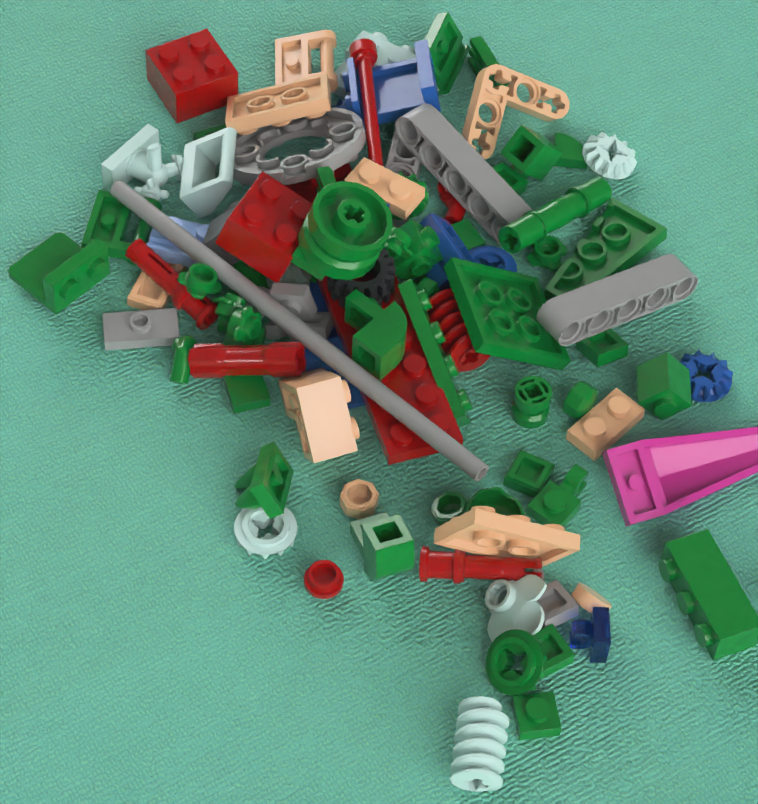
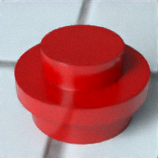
[304,560,344,599]

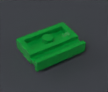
[415,12,470,95]

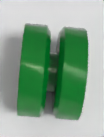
[298,181,393,280]

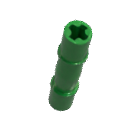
[498,177,612,254]

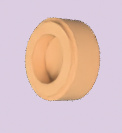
[571,582,612,618]

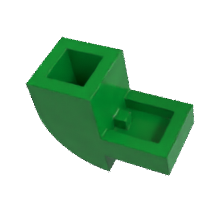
[345,289,407,380]
[350,512,415,581]

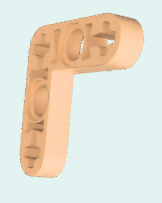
[462,64,570,159]

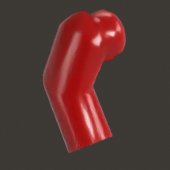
[437,182,466,225]

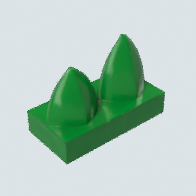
[234,442,294,519]

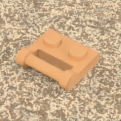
[275,30,338,92]

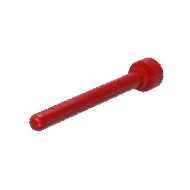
[349,38,383,166]

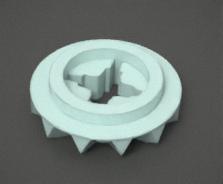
[582,132,637,179]
[234,507,297,559]

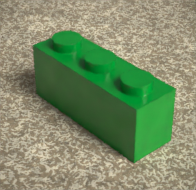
[658,529,758,661]

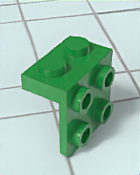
[8,232,110,314]

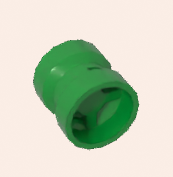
[511,376,552,429]

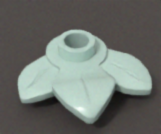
[485,574,547,642]

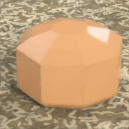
[339,479,379,519]

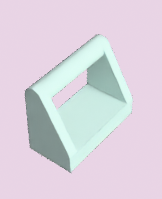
[179,127,237,218]

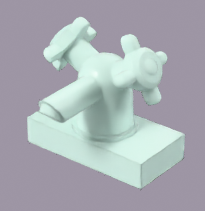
[101,124,183,201]

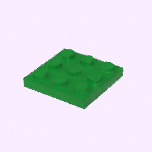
[444,257,571,370]

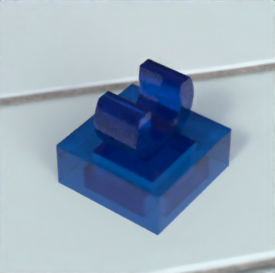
[569,607,611,663]

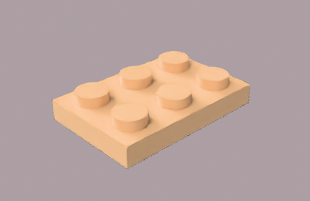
[225,73,331,135]
[433,506,580,567]

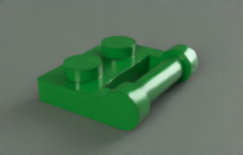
[81,190,162,266]

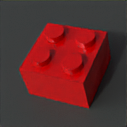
[145,28,238,123]
[215,171,312,283]

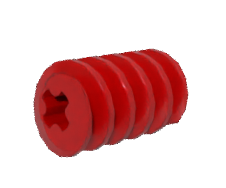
[427,289,491,372]

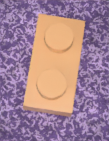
[344,157,425,220]
[566,388,645,461]

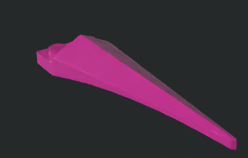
[602,427,758,527]

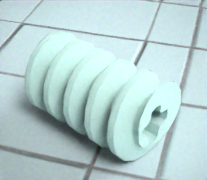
[449,696,510,792]

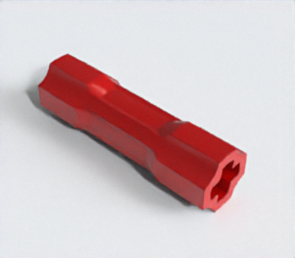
[188,342,307,378]

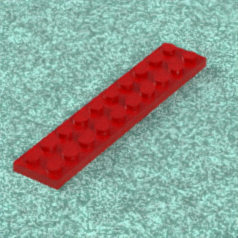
[284,163,463,465]

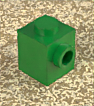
[500,125,563,181]
[394,219,443,281]
[636,352,692,420]

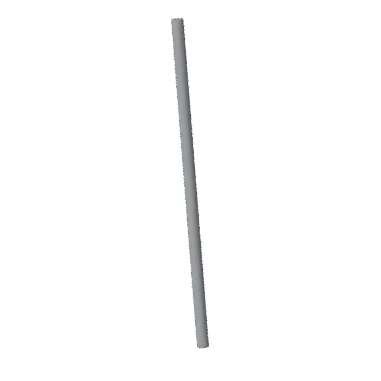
[110,180,489,481]

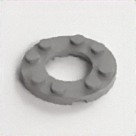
[233,107,366,185]

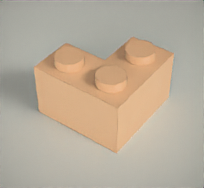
[278,368,360,463]

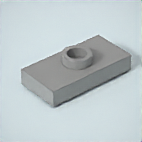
[102,308,179,350]

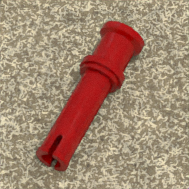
[125,239,219,331]
[419,546,542,584]

